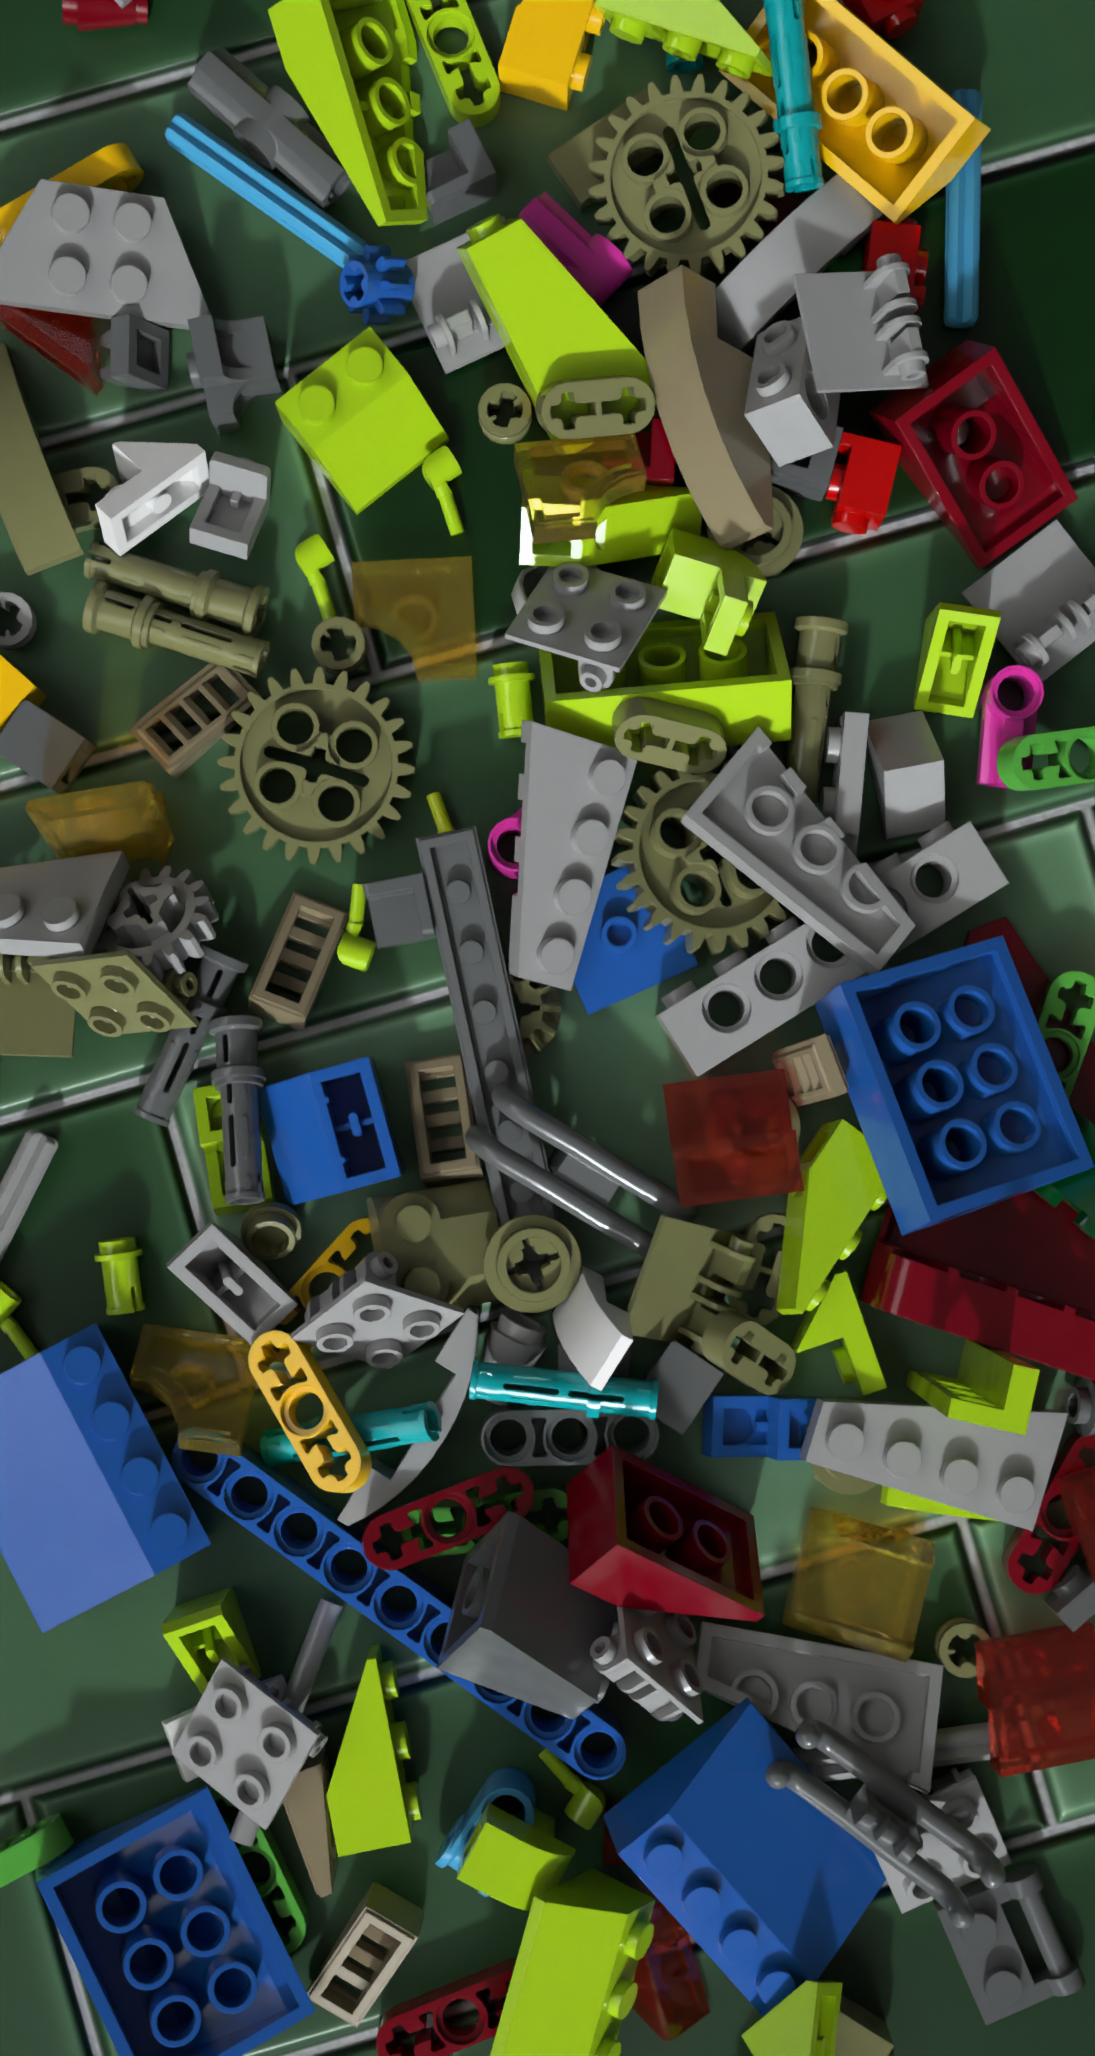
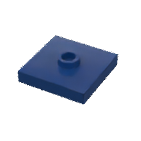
[573,868,698,1015]

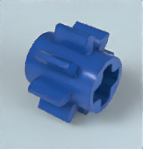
[339,245,415,324]

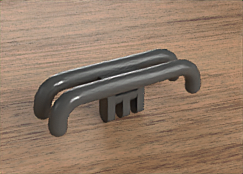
[465,1084,699,1257]
[765,1719,1006,1929]

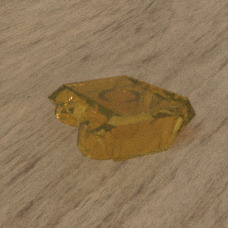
[25,781,175,867]
[782,1506,935,1663]

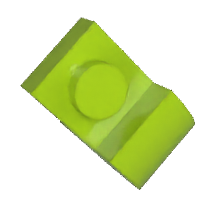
[651,528,767,656]
[456,1803,576,1911]

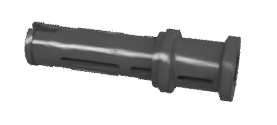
[133,943,249,1127]
[208,1015,266,1205]

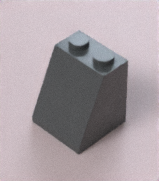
[437,1511,619,1720]

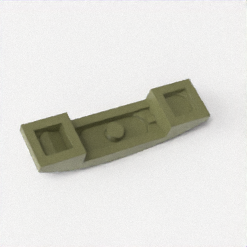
[0,342,84,576]

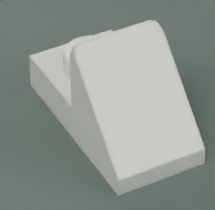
[95,441,209,556]

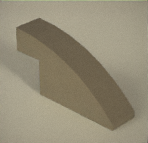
[638,265,774,550]

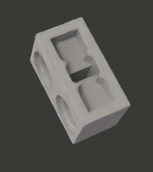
[744,317,841,467]

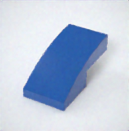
[702,1393,833,1461]

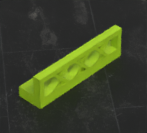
[906,1338,1040,1436]

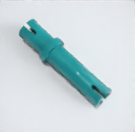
[763,0,824,193]
[469,1359,659,1420]
[260,1401,442,1468]

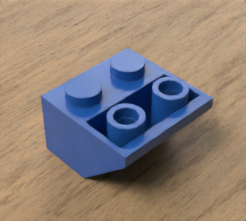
[258,1056,405,1206]

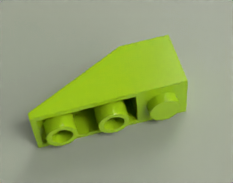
[594,0,772,79]
[519,479,702,567]
[776,1119,888,1315]
[326,1644,423,1857]

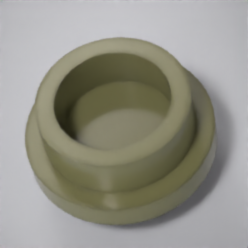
[240,1202,302,1260]

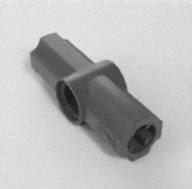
[188,46,352,210]

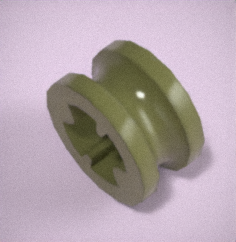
[478,383,532,444]
[311,616,367,675]
[934,1616,994,1678]

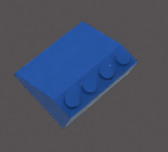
[814,935,1095,1236]
[0,1323,211,1633]
[603,1697,886,2017]
[35,1785,316,2056]

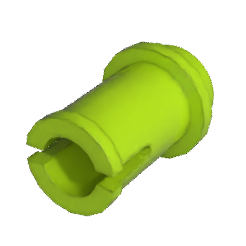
[488,661,535,739]
[94,1237,146,1315]

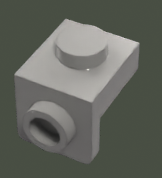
[189,451,271,560]

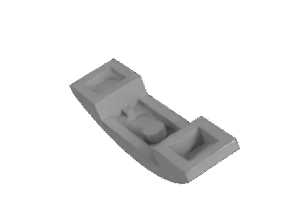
[716,174,886,353]
[337,1305,480,1526]

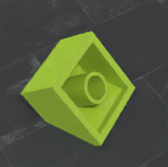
[275,326,449,515]

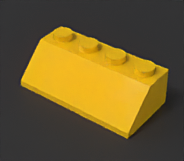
[718,0,991,224]

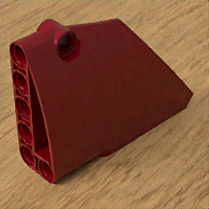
[857,917,1095,1381]

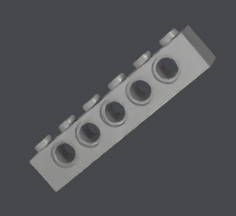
[655,821,1009,1078]

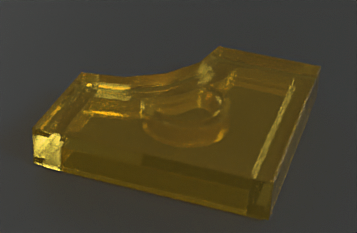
[514,433,646,544]
[351,556,478,682]
[130,1324,257,1457]

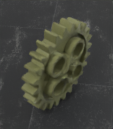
[588,74,785,277]
[217,667,415,865]
[610,759,787,956]

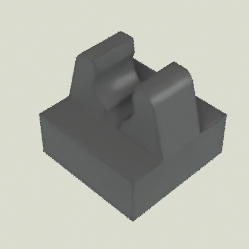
[99,313,169,393]

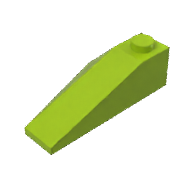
[268,0,428,227]

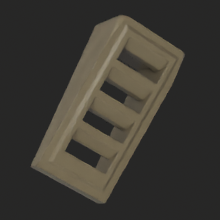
[129,663,263,780]
[248,892,349,1031]
[771,1033,849,1107]
[404,1053,485,1187]
[283,1748,338,1898]
[306,1882,424,2028]

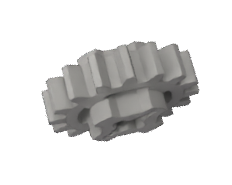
[91,866,219,982]

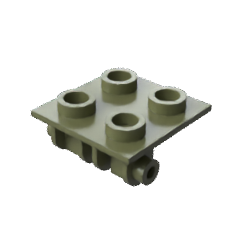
[31,950,199,1037]
[0,954,77,1058]
[626,1215,756,1357]

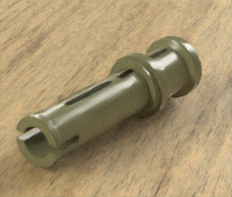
[84,540,270,638]
[82,580,270,679]
[785,616,849,804]

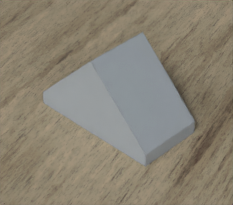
[867,710,945,840]
[166,1221,298,1345]

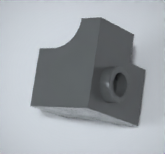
[186,315,282,436]

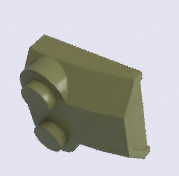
[366,1180,499,1307]

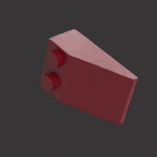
[869,340,1078,570]
[566,1444,765,1622]

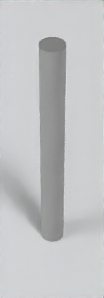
[229,1598,343,1847]

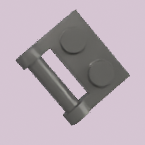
[933,1864,1086,2025]

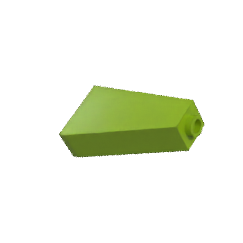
[456,213,656,454]

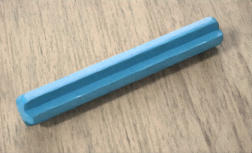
[944,89,982,329]
[164,112,368,268]

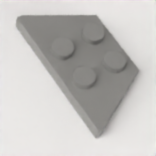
[0,179,211,330]

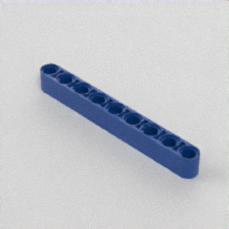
[171,1423,626,1780]

